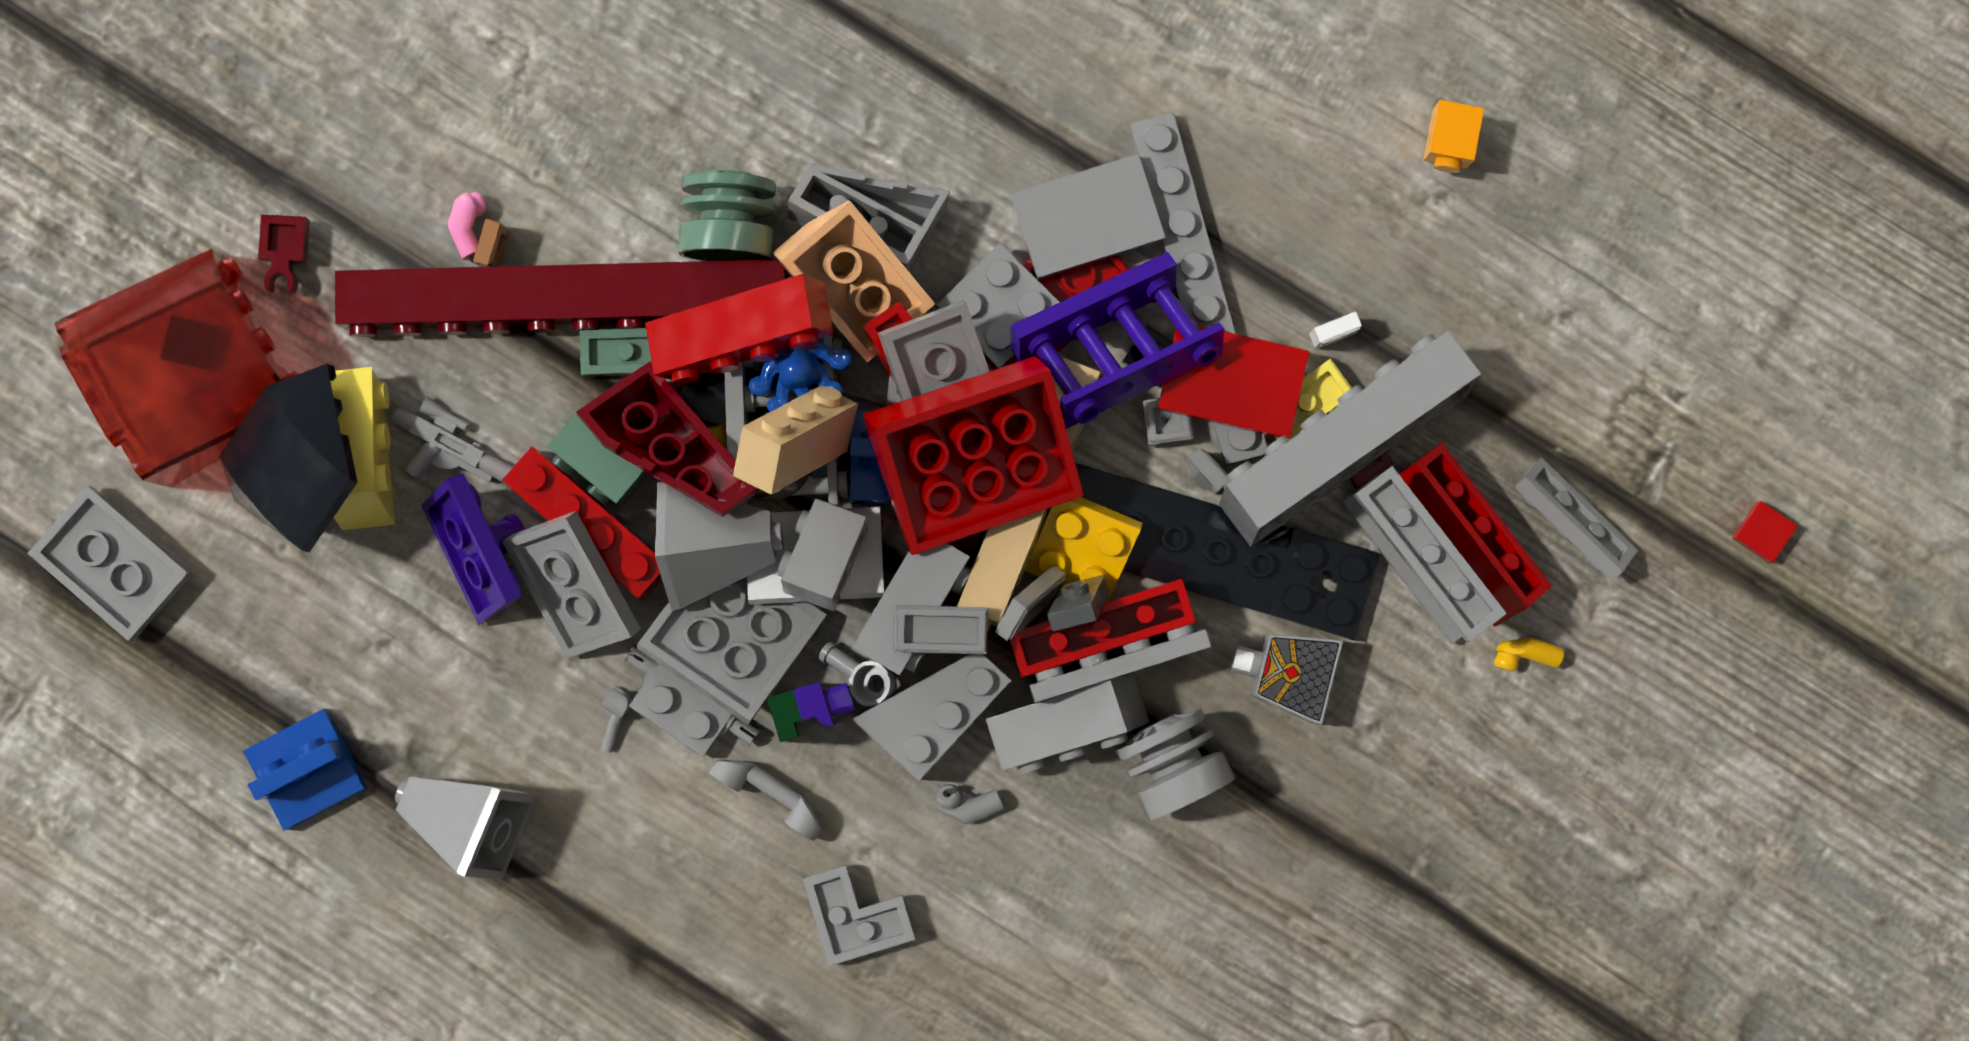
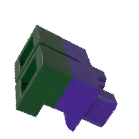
[766,682,855,742]

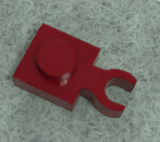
[258,214,310,294]

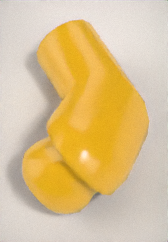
[1494,637,1564,672]

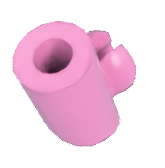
[448,192,487,260]

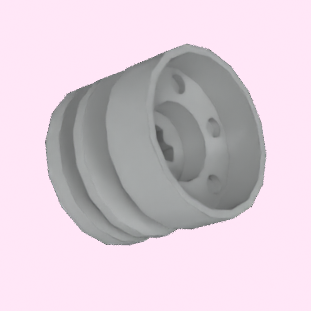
[1116,709,1236,820]

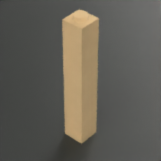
[957,357,1101,632]

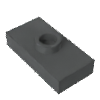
[1047,574,1110,631]

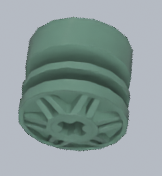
[678,170,776,261]

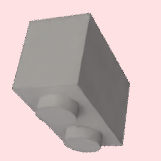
[777,498,868,612]

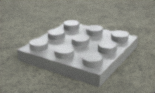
[637,577,827,725]

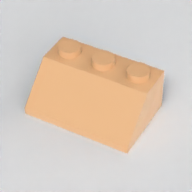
[773,200,935,362]

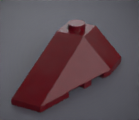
[576,361,760,517]

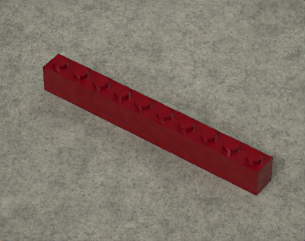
[335,259,788,337]

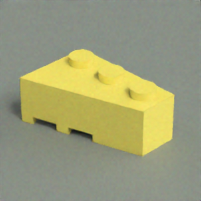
[330,367,396,530]

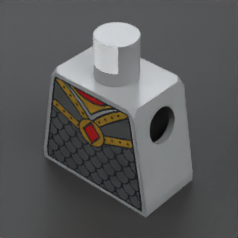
[1230,634,1343,725]

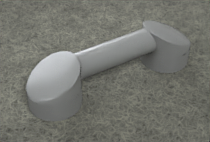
[709,760,822,841]

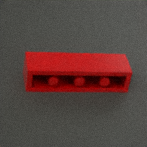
[645,274,834,385]
[1398,442,1552,627]
[502,446,662,601]
[1010,579,1196,677]

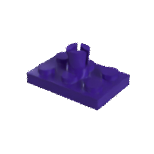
[421,473,525,625]

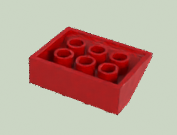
[863,356,1084,555]

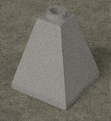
[655,482,784,610]
[395,777,537,880]

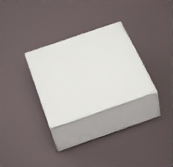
[1309,311,1362,349]

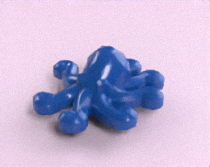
[748,341,853,412]

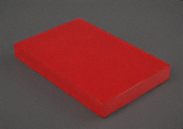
[1157,325,1310,439]

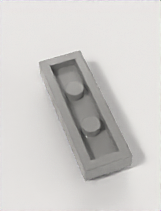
[1514,457,1638,581]

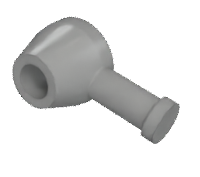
[819,641,897,706]

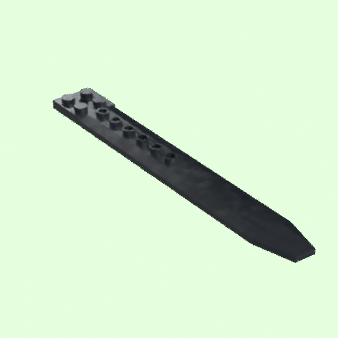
[681,372,1380,641]

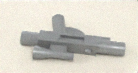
[391,396,513,483]

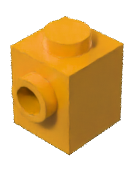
[1423,100,1484,173]

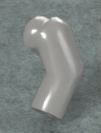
[936,784,1004,824]

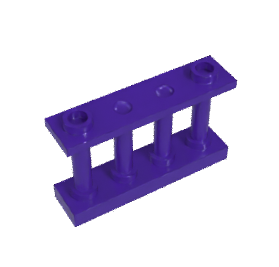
[1011,252,1224,429]

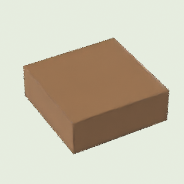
[473,219,509,267]

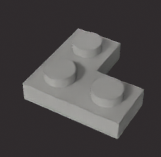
[803,865,916,966]

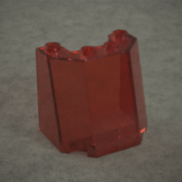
[55,249,298,487]

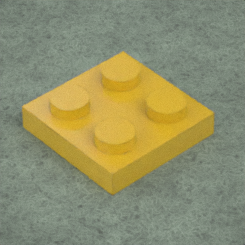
[1025,497,1142,603]

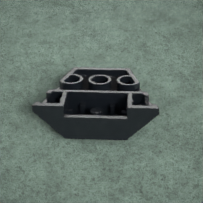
[219,364,358,553]

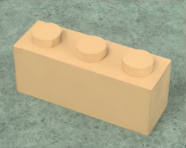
[733,386,858,495]

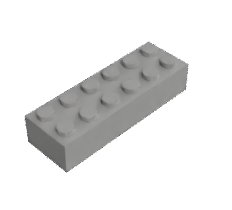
[1219,330,1481,547]

